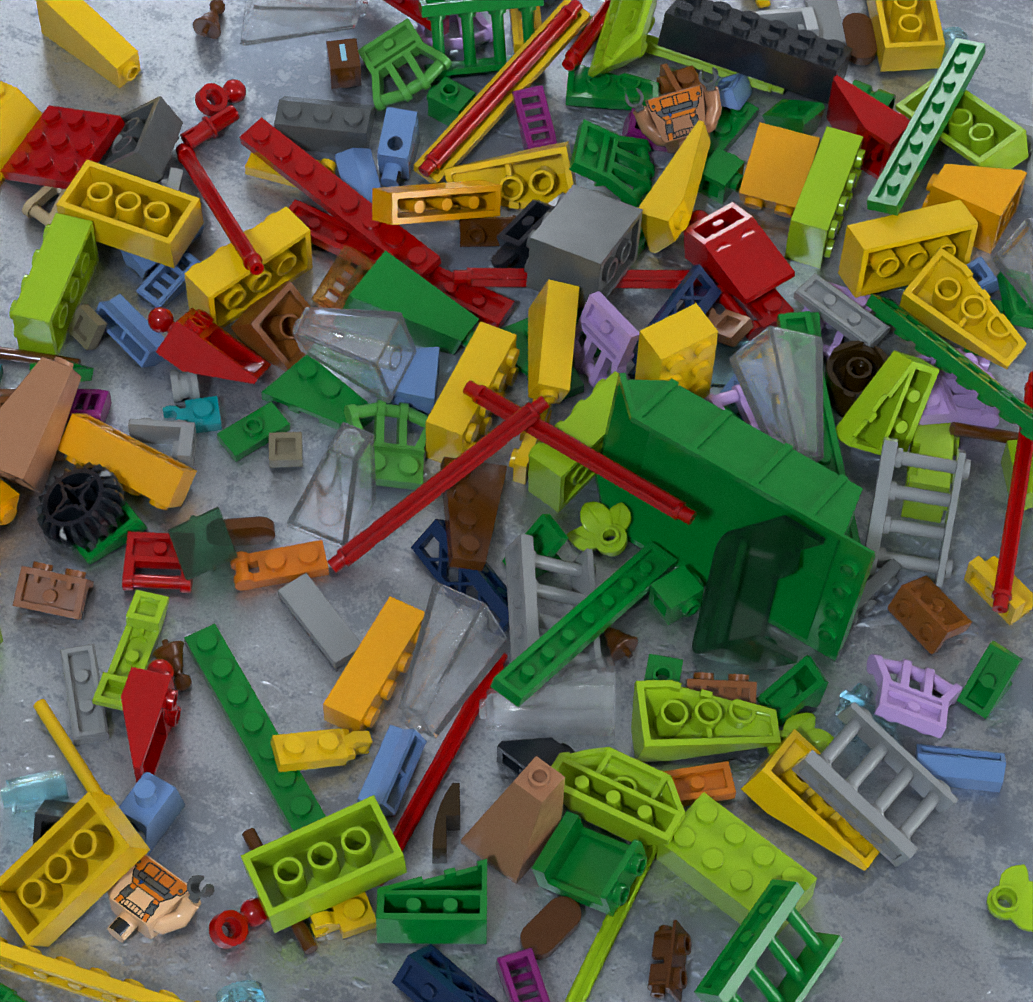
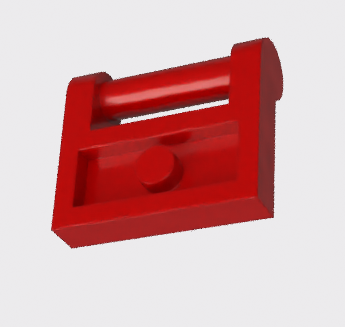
[715,285,794,341]
[122,531,196,593]

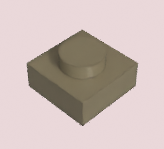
[67,304,107,351]
[269,432,303,468]

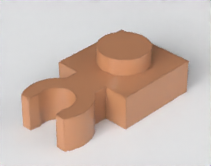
[705,307,753,347]

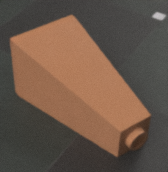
[0,357,81,494]
[461,756,565,884]

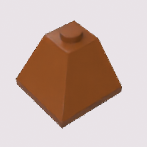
[231,281,329,372]

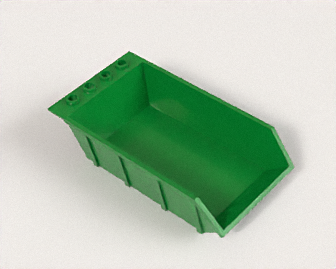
[595,373,876,661]

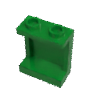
[531,811,648,917]

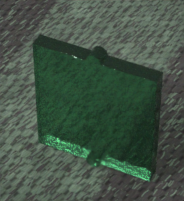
[168,507,238,581]

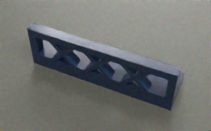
[627,264,722,380]
[411,519,509,645]
[392,944,498,1002]

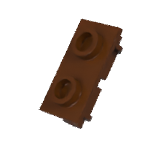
[459,215,516,247]
[647,920,692,1002]

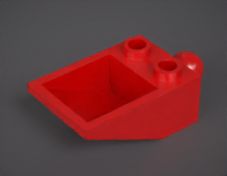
[826,75,910,180]
[684,202,795,304]
[147,307,272,384]
[121,659,181,783]

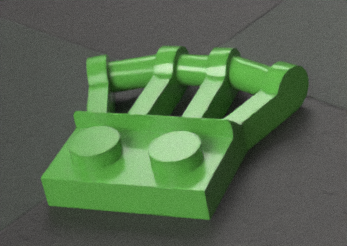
[358,18,452,111]
[344,399,428,490]

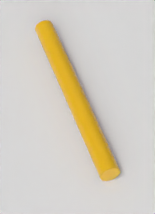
[33,699,105,794]

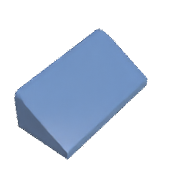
[715,73,752,110]

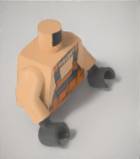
[107,831,214,943]

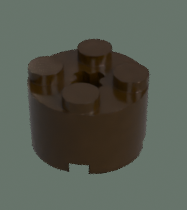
[824,341,889,418]

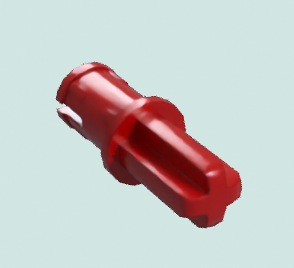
[180,105,240,150]

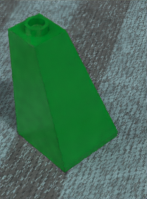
[336,250,479,355]

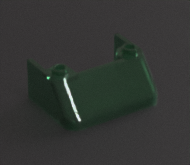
[692,515,825,671]

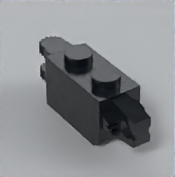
[491,192,566,268]

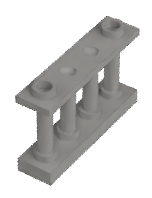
[865,437,971,587]
[505,533,603,684]
[792,702,959,867]

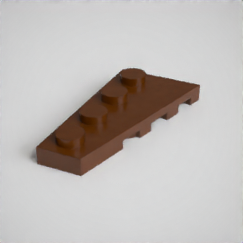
[440,457,507,571]

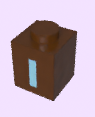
[326,38,362,89]

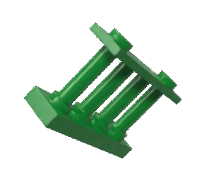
[418,0,544,81]
[694,879,843,1002]

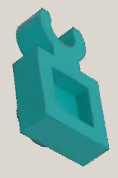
[163,396,222,433]

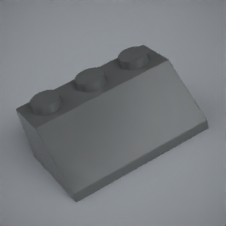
[98,96,183,184]
[274,96,376,154]

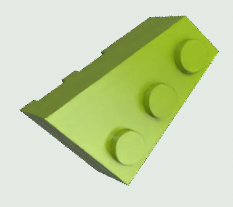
[900,423,960,523]

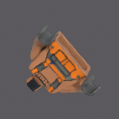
[624,67,722,153]

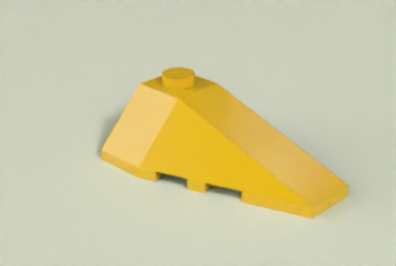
[638,120,711,254]
[444,141,576,209]
[900,248,1027,370]
[741,729,879,871]

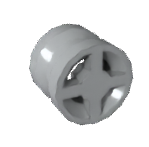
[170,370,200,403]

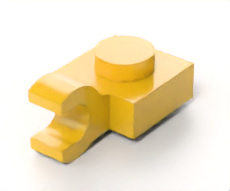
[310,892,376,939]

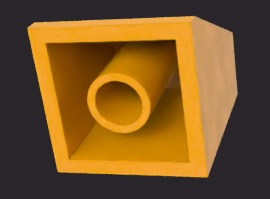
[739,122,820,218]
[922,164,1027,254]

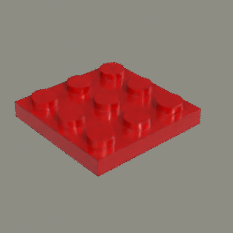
[1,105,126,189]

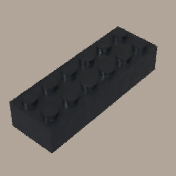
[657,0,853,103]

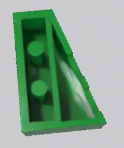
[376,859,487,944]

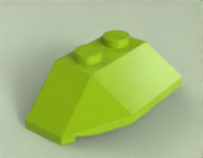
[588,0,657,77]
[551,747,685,845]

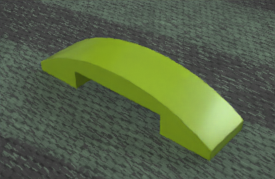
[92,589,169,711]

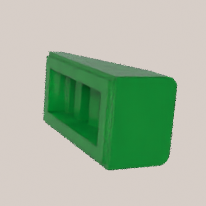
[76,502,148,565]

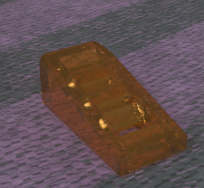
[311,245,375,317]

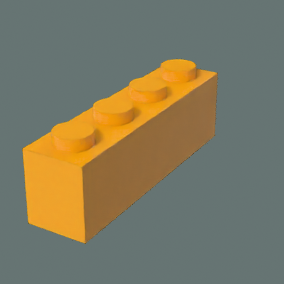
[372,180,501,225]
[57,413,197,510]
[323,596,429,733]

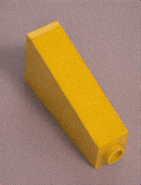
[36,0,141,89]
[528,279,579,404]

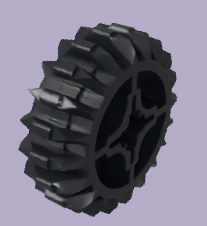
[35,462,126,550]

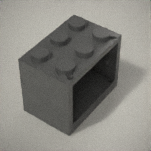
[524,184,643,309]

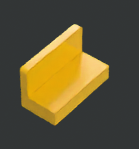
[964,555,1033,626]

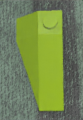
[631,680,781,762]

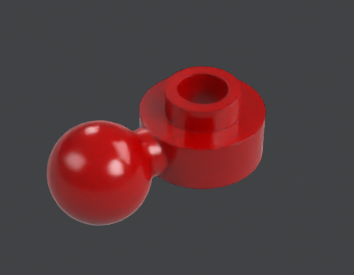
[195,79,246,116]
[209,898,267,949]

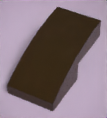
[432,783,460,864]

